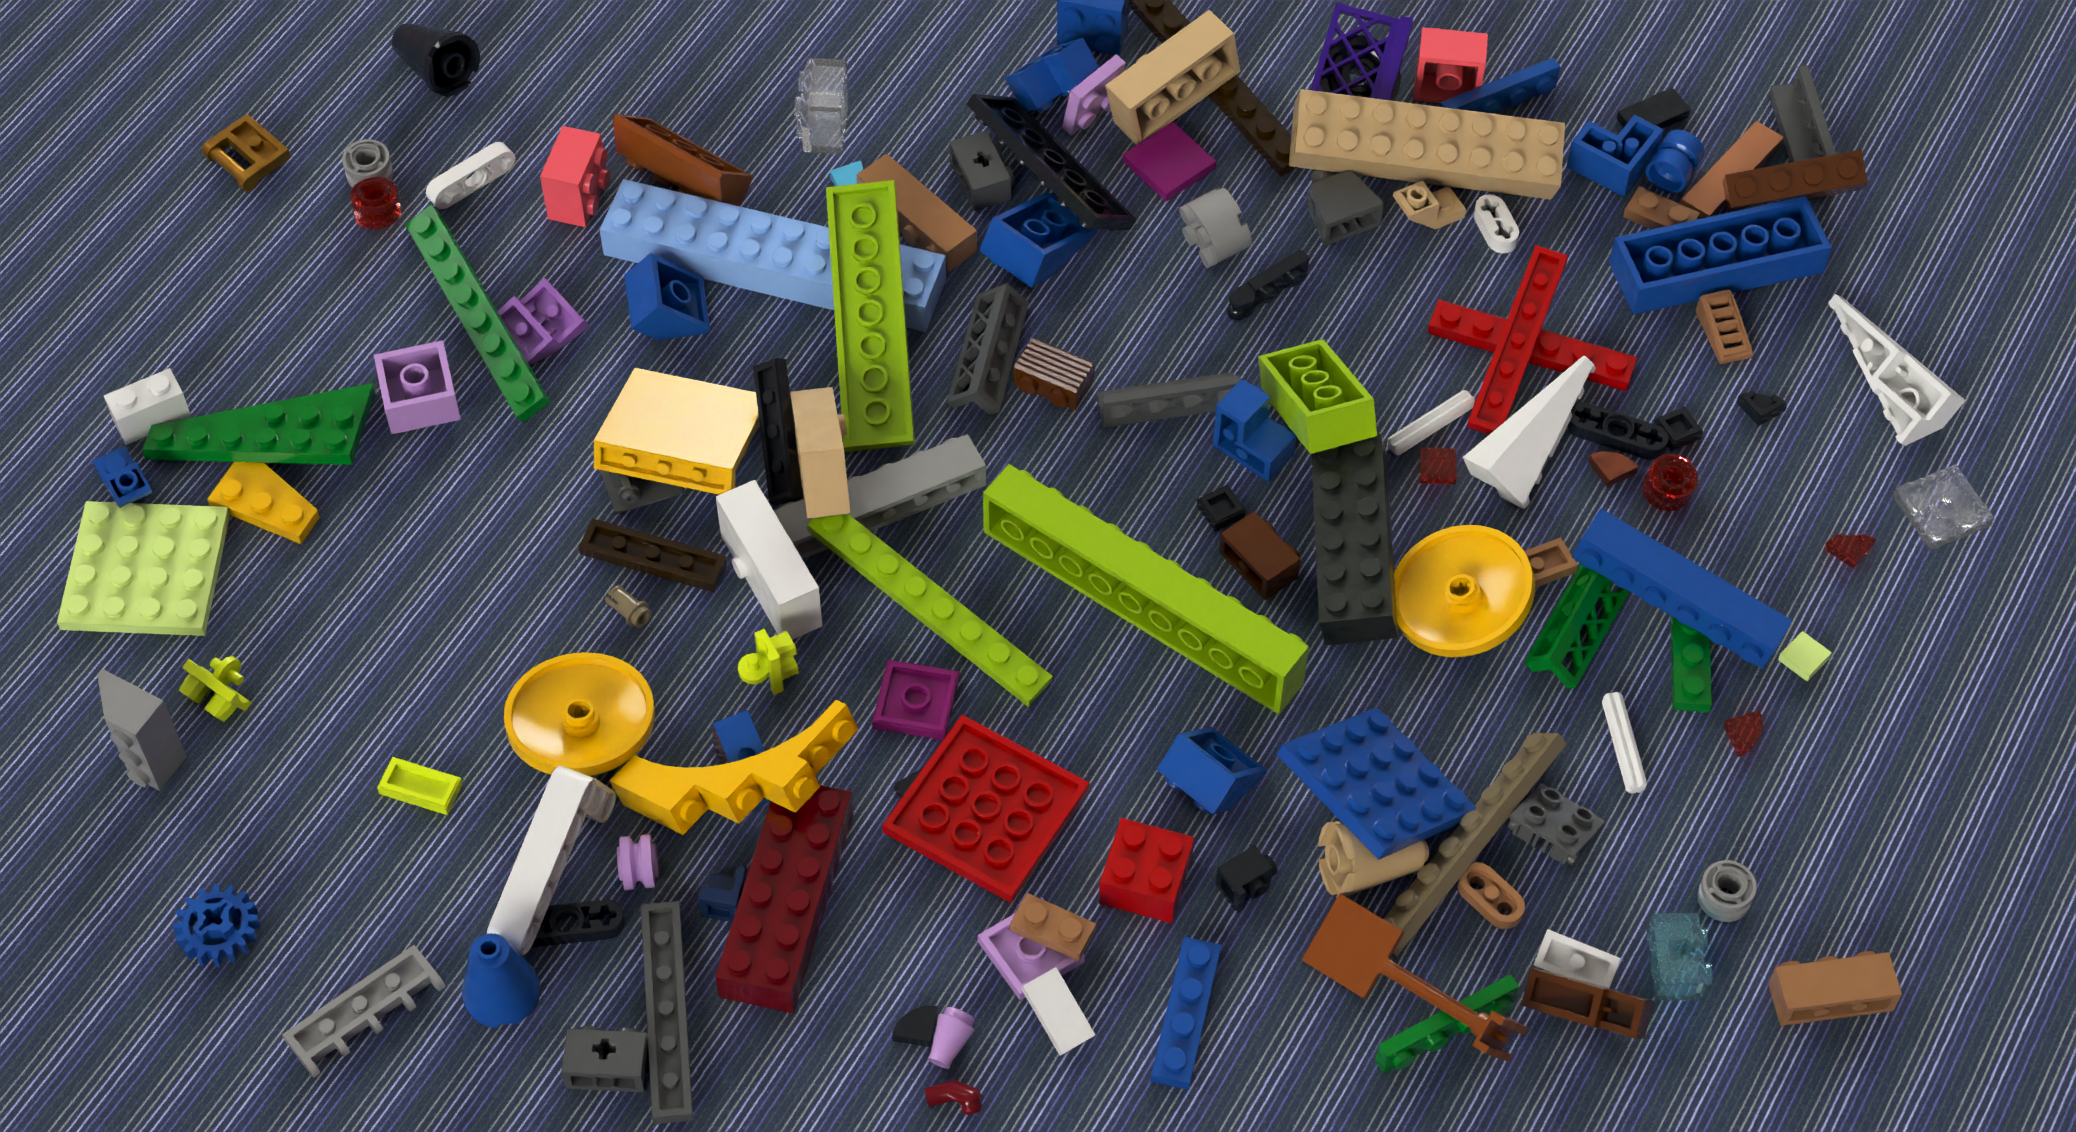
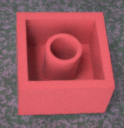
[1413,27,1488,103]
[540,126,610,227]

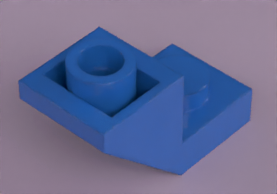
[92,446,153,508]

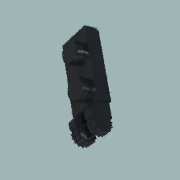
[1227,249,1310,321]

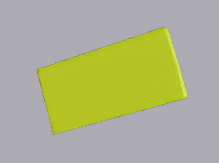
[377,757,463,815]

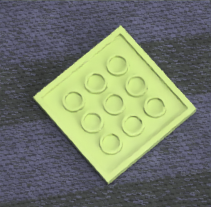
[57,501,230,636]

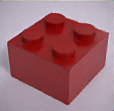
[1099,818,1194,923]

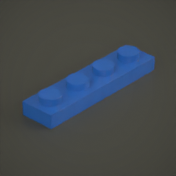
[1440,57,1560,114]
[1151,937,1221,1090]

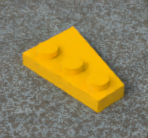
[207,462,320,544]

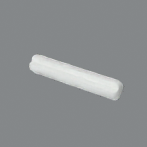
[1387,390,1475,455]
[1602,692,1647,794]

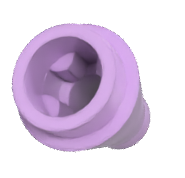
[928,1007,975,1069]

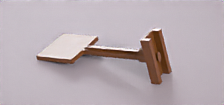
[1301,893,1528,1062]

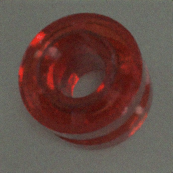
[350,177,401,229]
[1642,454,1698,511]

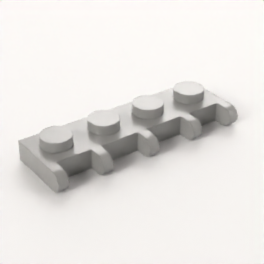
[282,945,446,1078]

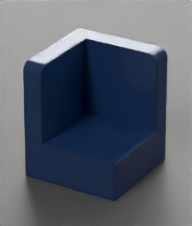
[698,865,748,922]

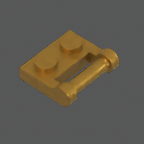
[201,114,291,192]

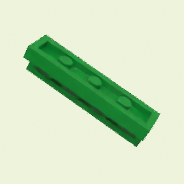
[1524,564,1630,689]

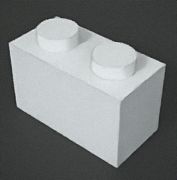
[104,368,192,445]

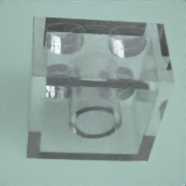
[795,58,849,154]

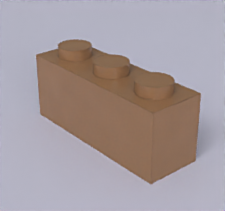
[1768,951,1902,1026]

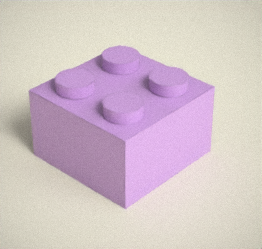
[374,340,461,435]

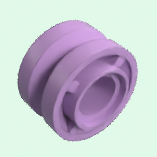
[617,834,659,890]

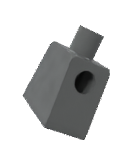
[1307,170,1384,246]

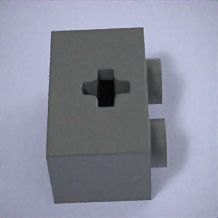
[949,130,1015,211]
[561,1026,649,1092]

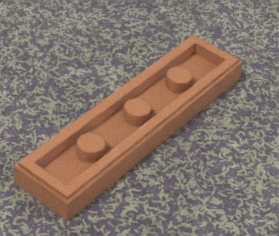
[1680,121,1784,219]

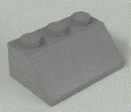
[97,669,187,791]

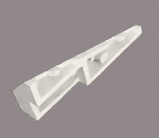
[1828,294,1965,446]
[1463,356,1596,509]

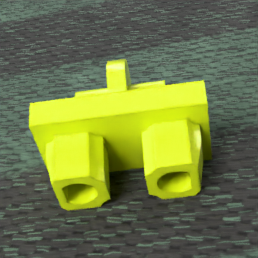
[738,629,799,695]
[179,656,252,722]

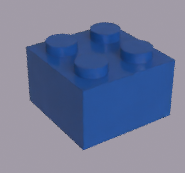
[1057,0,1129,56]

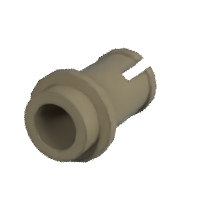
[605,585,652,628]

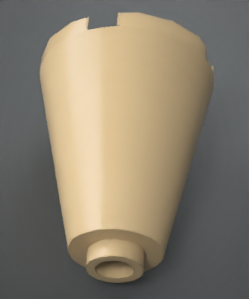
[1318,821,1429,897]

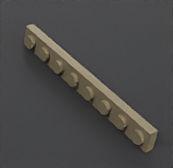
[1383,732,1566,957]

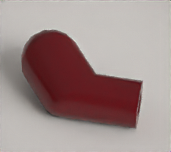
[924,1080,982,1115]

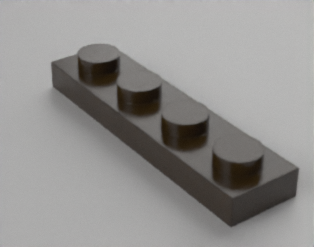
[579,518,727,592]

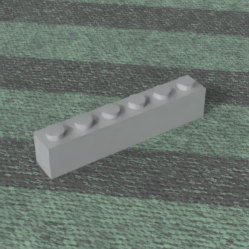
[774,434,986,559]

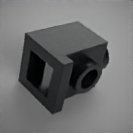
[1215,845,1278,913]

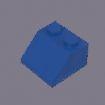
[624,253,711,340]
[1157,726,1267,815]

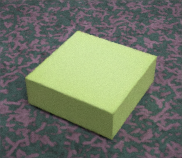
[1778,631,1832,682]

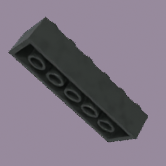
[1311,434,1398,646]

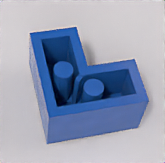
[1005,38,1099,113]
[1566,115,1663,197]
[1213,379,1296,482]

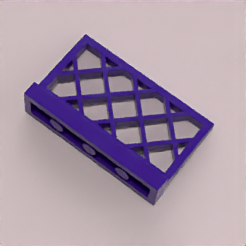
[1310,2,1414,101]

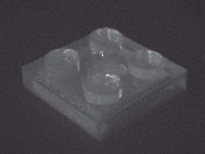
[1892,464,1994,550]

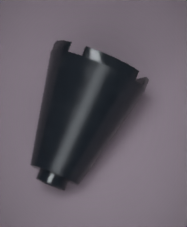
[392,23,480,97]

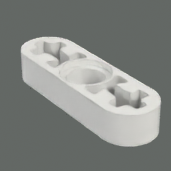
[426,142,515,209]

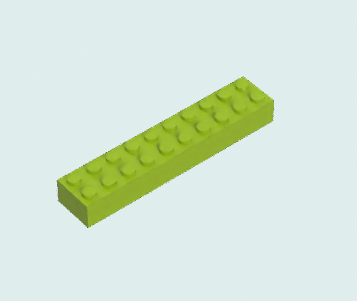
[983,464,1309,715]

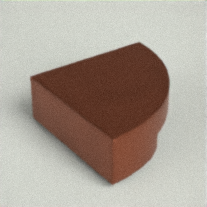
[1588,451,1639,487]

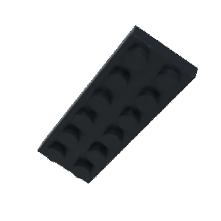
[966,94,1137,231]

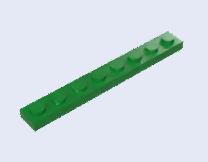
[405,205,551,423]

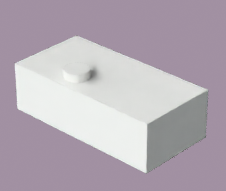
[716,480,822,640]

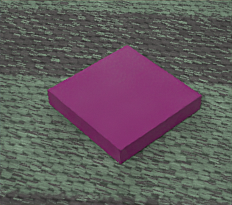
[1123,122,1217,201]
[872,660,960,740]

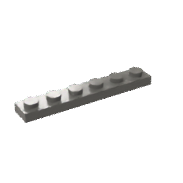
[641,901,694,1124]

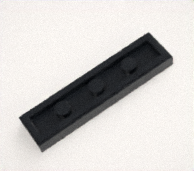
[753,358,803,505]

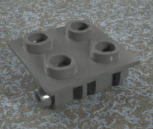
[599,470,684,514]
[1508,783,1605,866]

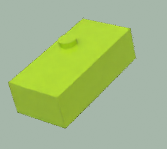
[1258,339,1377,454]

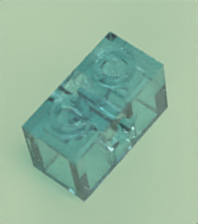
[1646,913,1712,1001]

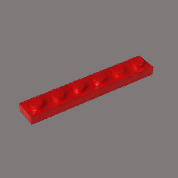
[1467,245,1568,435]
[1427,299,1637,392]

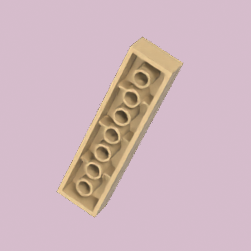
[1289,89,1565,199]

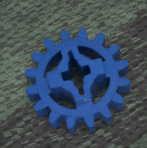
[173,884,261,967]

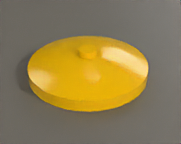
[1394,525,1535,657]
[504,652,655,776]

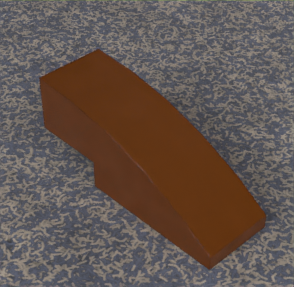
[1521,968,1654,1039]

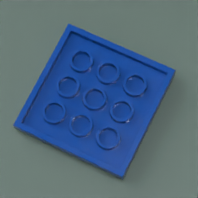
[1276,707,1476,860]

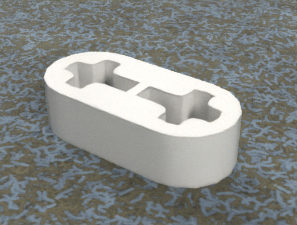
[1474,194,1519,253]

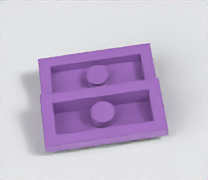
[498,278,589,365]

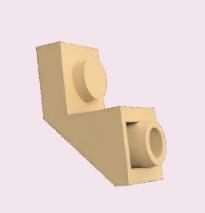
[1393,181,1466,229]

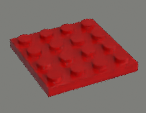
[882,715,1090,904]

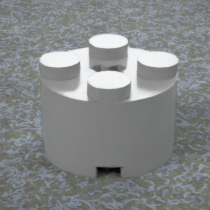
[1179,187,1252,268]

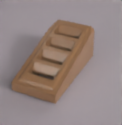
[1695,290,1753,365]

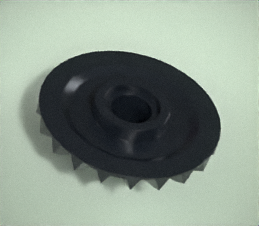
[1317,35,1401,101]

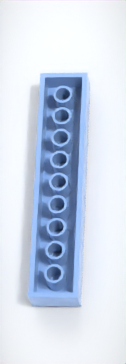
[600,179,946,332]

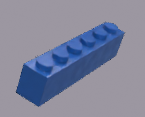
[1571,508,1792,669]

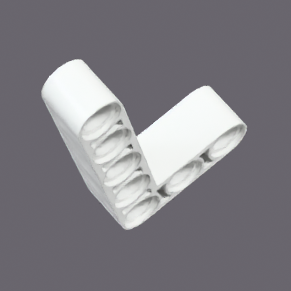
[487,765,616,955]

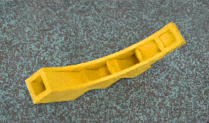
[609,700,859,835]

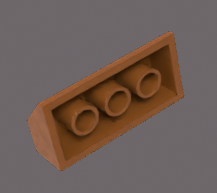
[613,114,754,207]

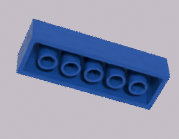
[1609,196,1832,315]

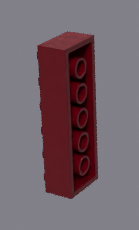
[715,785,854,1014]

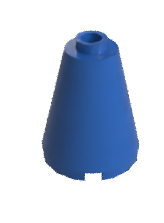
[462,933,540,1028]

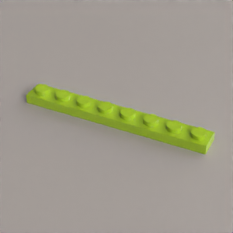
[807,514,1053,707]

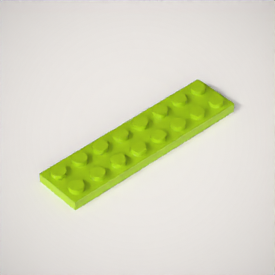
[826,180,915,452]

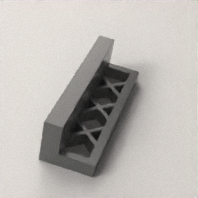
[1769,65,1836,163]
[947,283,1029,415]
[1097,372,1241,428]

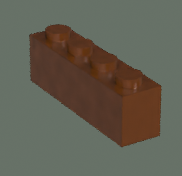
[1722,150,1868,213]

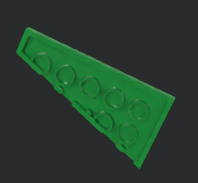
[142,383,376,465]

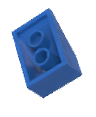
[979,191,1099,288]

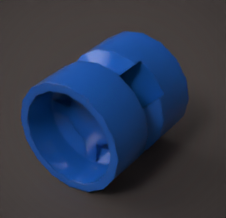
[1645,130,1705,193]

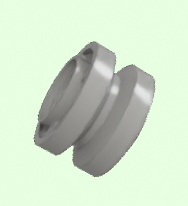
[342,139,393,193]
[1697,860,1757,922]

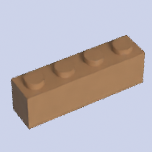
[856,153,977,273]

